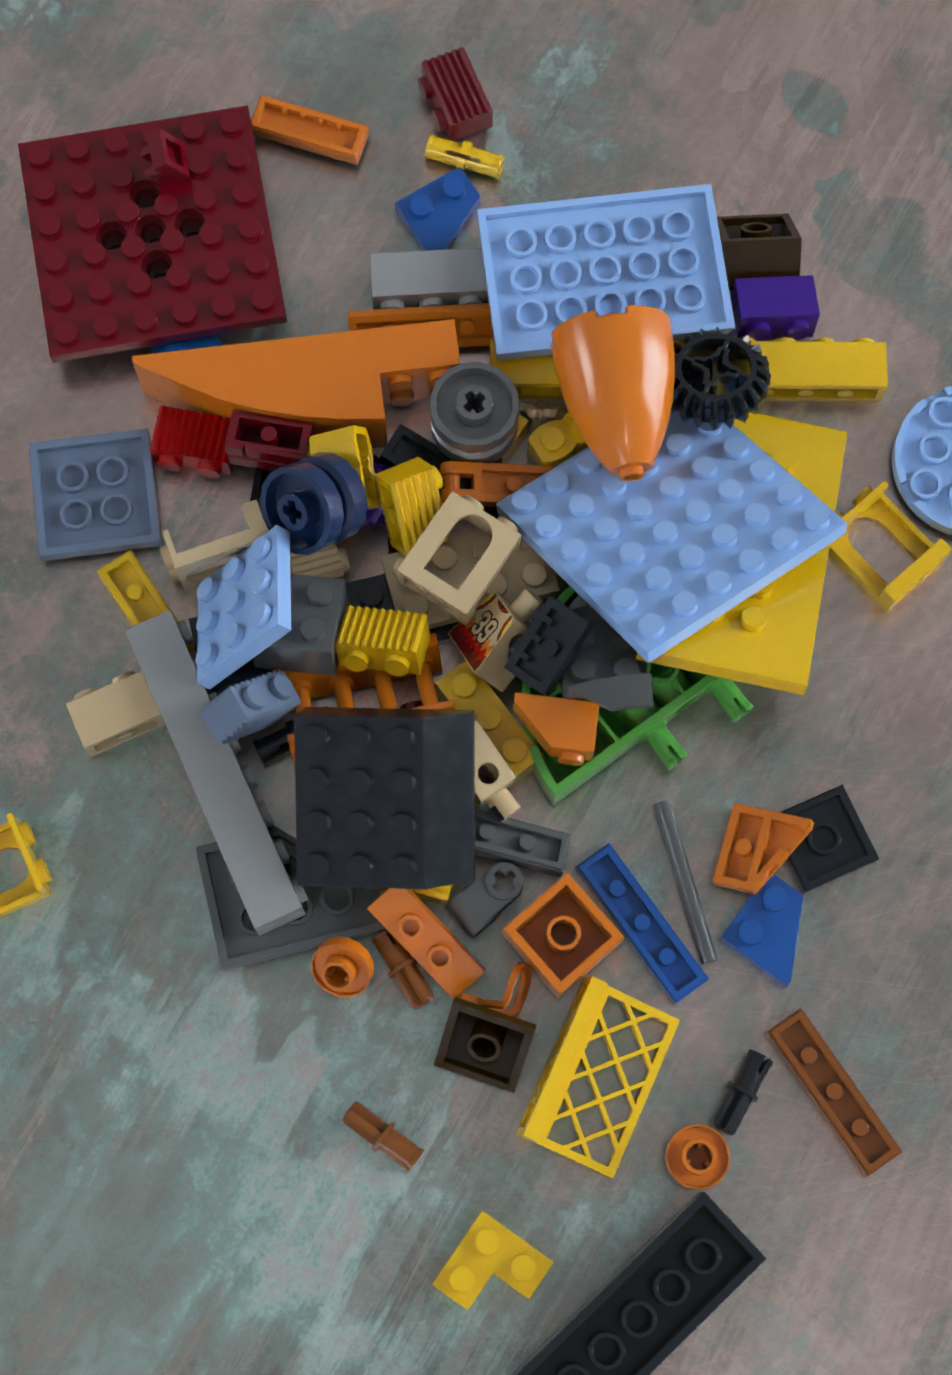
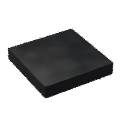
[780,784,879,895]

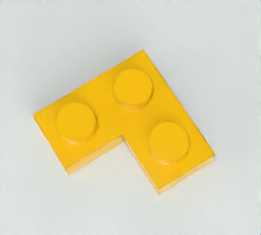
[432,1211,554,1311]

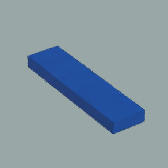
[575,843,709,1005]

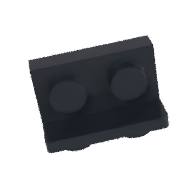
[504,596,595,696]

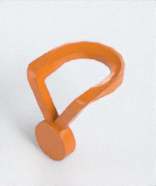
[460,962,531,1017]

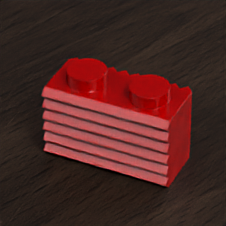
[149,405,234,478]

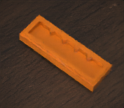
[251,95,370,166]
[367,888,486,1000]

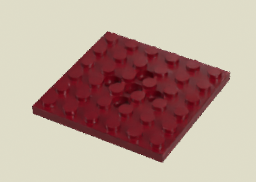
[18,105,288,363]

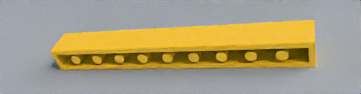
[489,337,888,402]

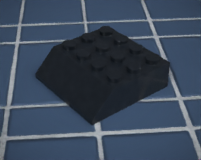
[294,707,476,889]

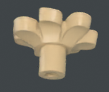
[519,400,568,434]

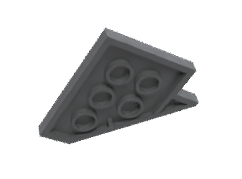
[195,825,387,971]

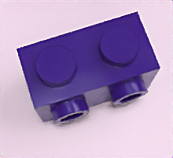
[730,275,820,341]

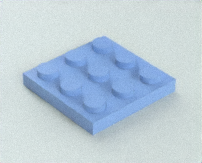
[195,525,291,690]

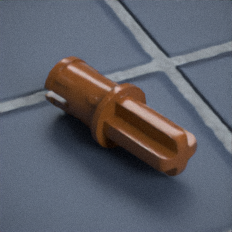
[371,930,434,1010]
[343,1102,424,1173]

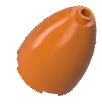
[551,305,675,482]

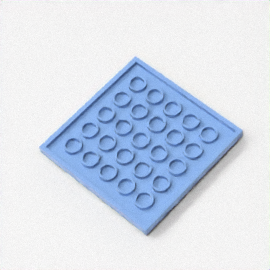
[496,411,847,663]

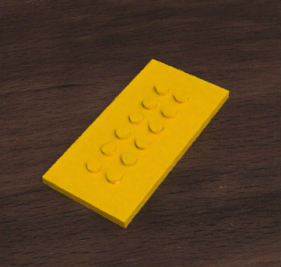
[636,413,848,696]

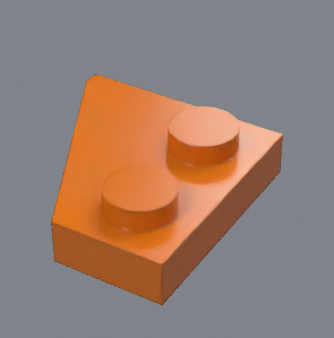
[712,803,814,895]

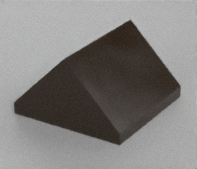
[434,997,537,1093]

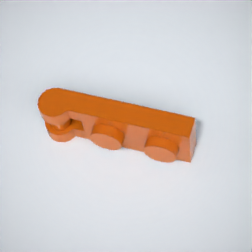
[440,461,553,507]

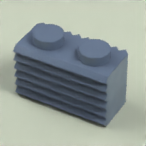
[200,668,300,745]

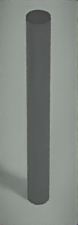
[654,800,718,965]

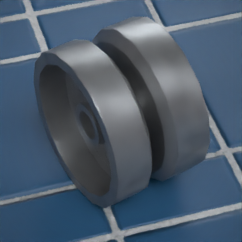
[430,362,519,463]

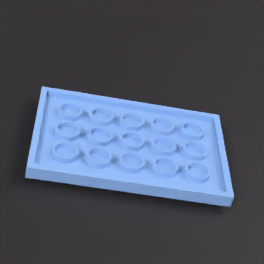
[477,184,735,361]

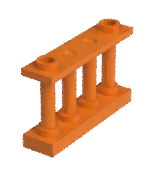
[275,633,455,767]

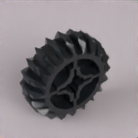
[671,326,771,431]

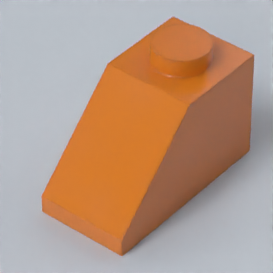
[513,692,599,766]

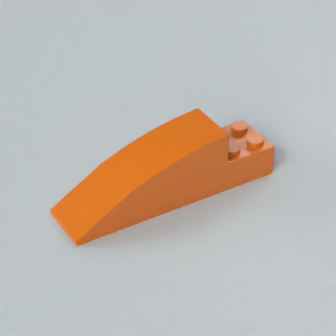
[132,319,460,448]

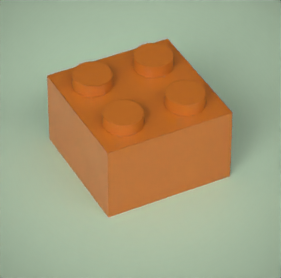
[502,873,624,999]

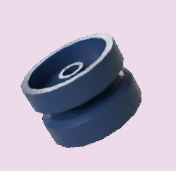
[260,452,368,555]

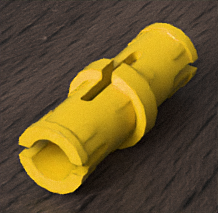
[424,134,505,179]

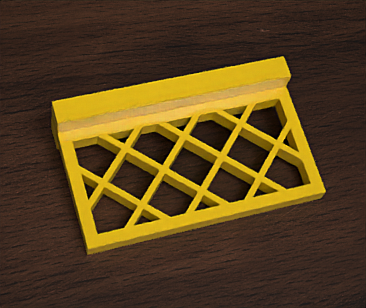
[515,976,680,1179]

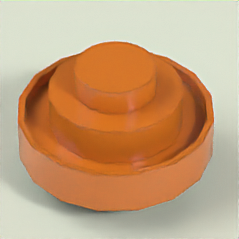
[310,936,374,998]
[665,1124,730,1190]

